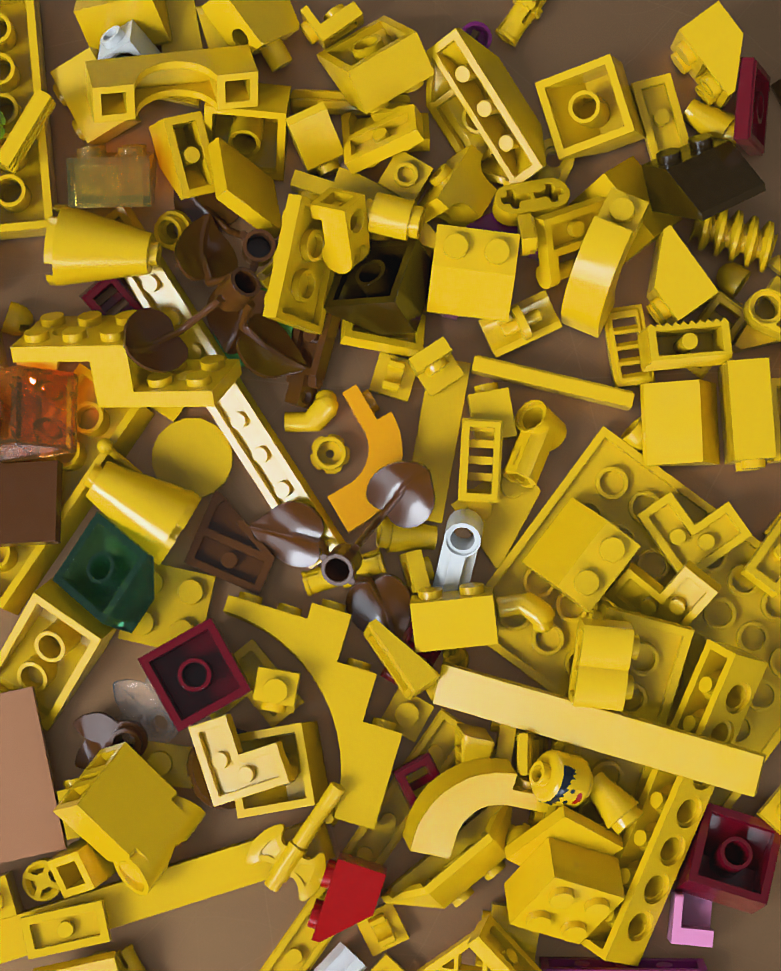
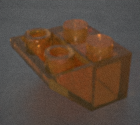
[0,365,78,463]

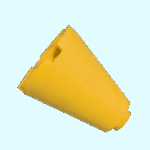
[44,204,162,286]
[83,461,202,565]

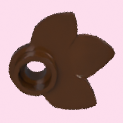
[73,712,149,769]

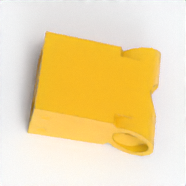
[53,742,206,896]

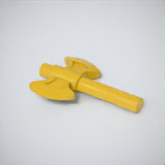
[246,781,345,901]

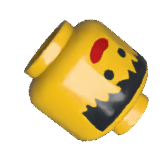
[529,750,594,809]

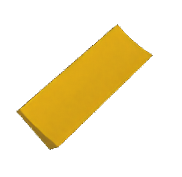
[0,363,155,615]

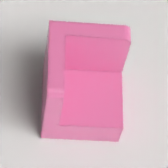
[667,889,714,948]

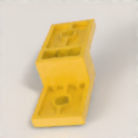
[10,310,242,408]

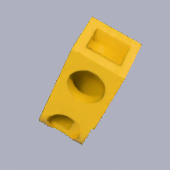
[310,187,370,274]

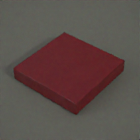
[733,57,771,156]

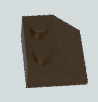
[641,133,766,221]
[324,238,433,335]

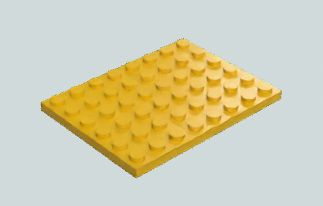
[484,426,781,809]

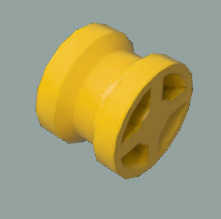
[22,857,61,902]

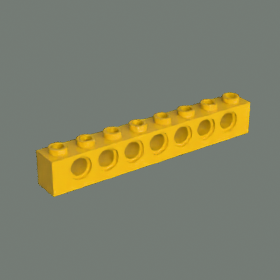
[581,639,768,966]

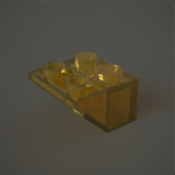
[66,144,157,208]

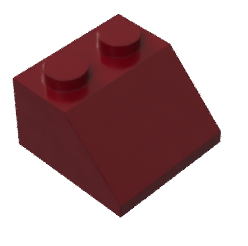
[675,802,781,914]

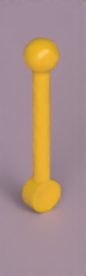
[97,438,144,474]

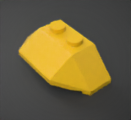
[426,27,546,186]
[381,804,513,909]

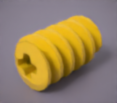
[687,209,778,273]

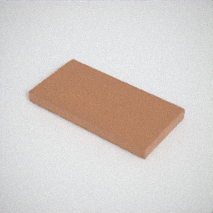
[0,686,68,863]

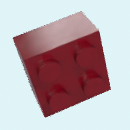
[137,618,253,732]

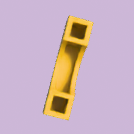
[85,45,258,124]

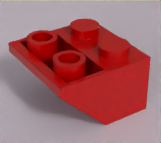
[307,851,387,942]

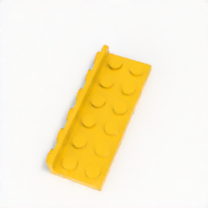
[528,600,694,857]

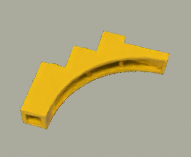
[223,591,403,830]

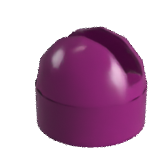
[461,21,492,49]

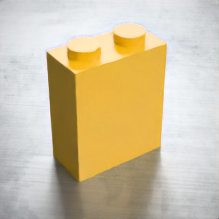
[717,358,777,472]

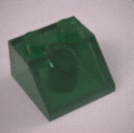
[52,512,154,633]

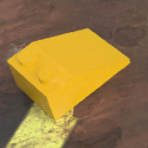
[0,576,121,731]

